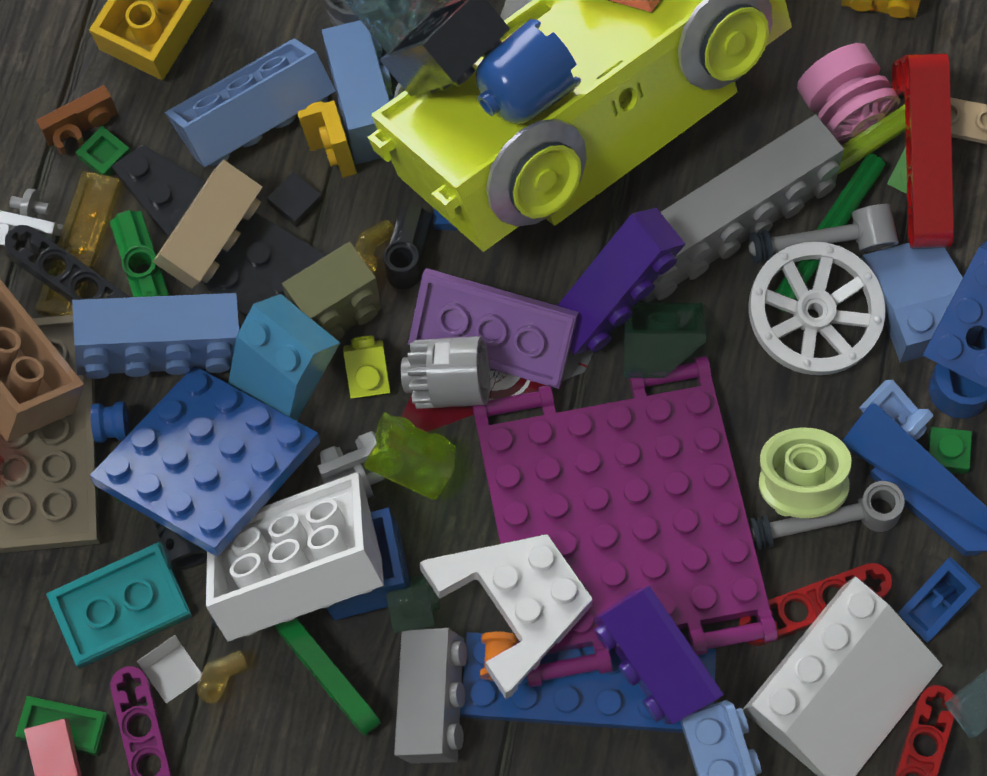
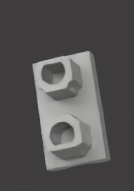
[0,188,66,253]
[318,431,397,499]

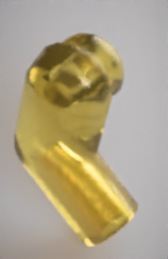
[354,219,394,272]
[197,650,248,704]

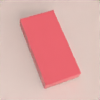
[24,718,82,776]

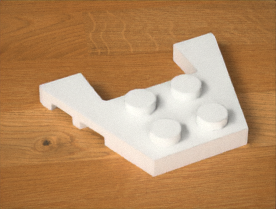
[420,534,593,699]

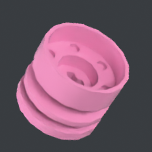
[797,43,901,145]

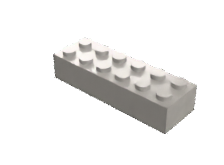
[642,114,844,304]

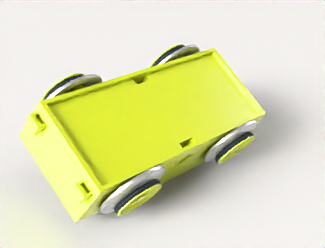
[368,0,792,252]

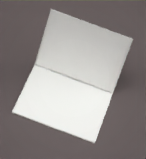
[137,635,204,704]

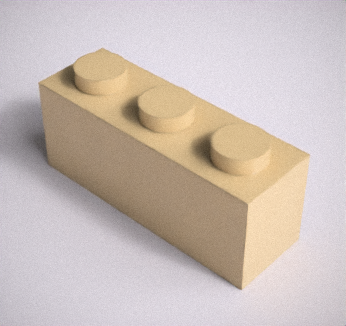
[153,160,262,289]

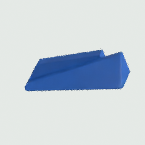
[842,402,987,556]

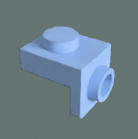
[859,380,933,440]

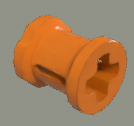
[480,632,519,681]

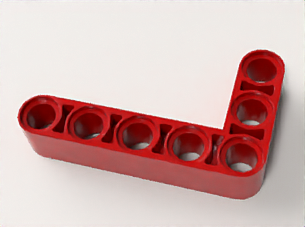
[892,53,954,249]

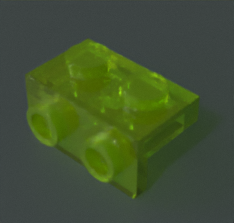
[364,412,456,500]

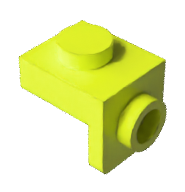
[343,336,390,399]

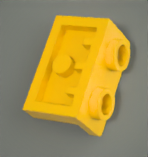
[297,100,357,178]

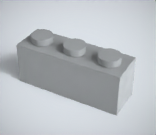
[394,628,468,763]

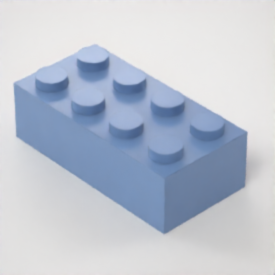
[72,293,239,379]

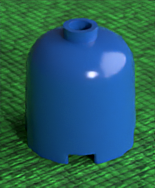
[476,19,581,124]

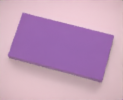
[408,268,579,389]

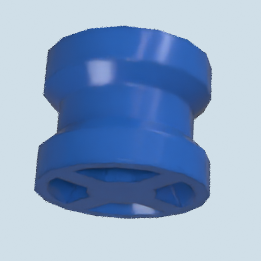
[90,401,130,443]

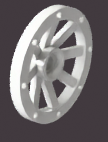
[749,242,885,375]

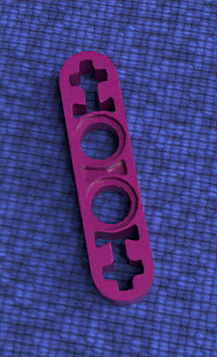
[110,666,173,776]

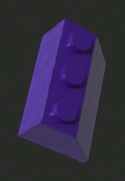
[593,586,724,724]

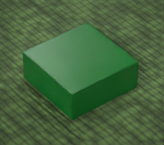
[76,126,131,181]

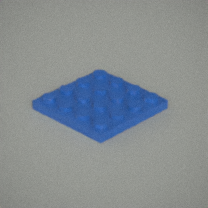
[90,366,320,557]

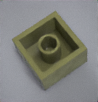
[282,241,382,341]

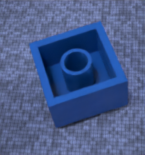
[326,507,414,620]

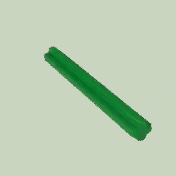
[772,153,885,313]

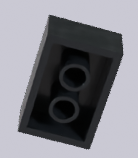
[380,0,510,96]

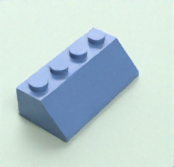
[165,38,336,167]

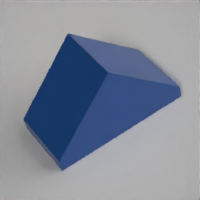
[897,557,981,643]

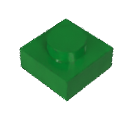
[927,427,972,474]

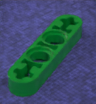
[273,618,381,737]

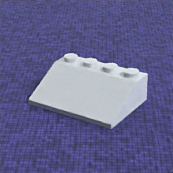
[206,472,384,641]
[743,577,942,776]

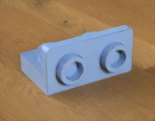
[680,700,762,776]

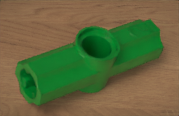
[109,210,169,297]

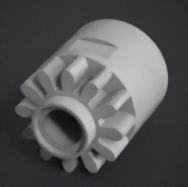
[401,336,490,409]

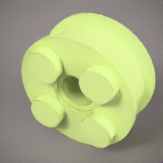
[759,427,851,518]

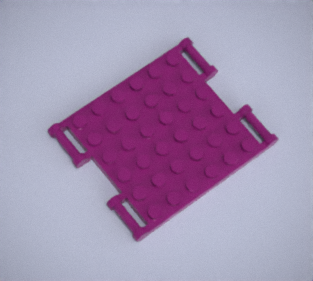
[472,356,777,688]

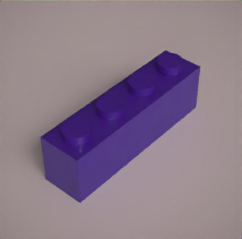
[557,208,685,355]

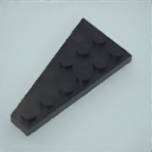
[111,144,327,328]

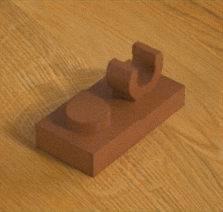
[36,85,118,155]

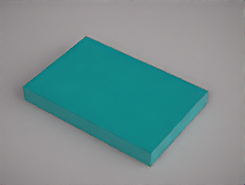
[46,542,193,669]

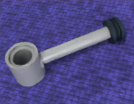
[749,204,899,264]
[750,481,905,550]

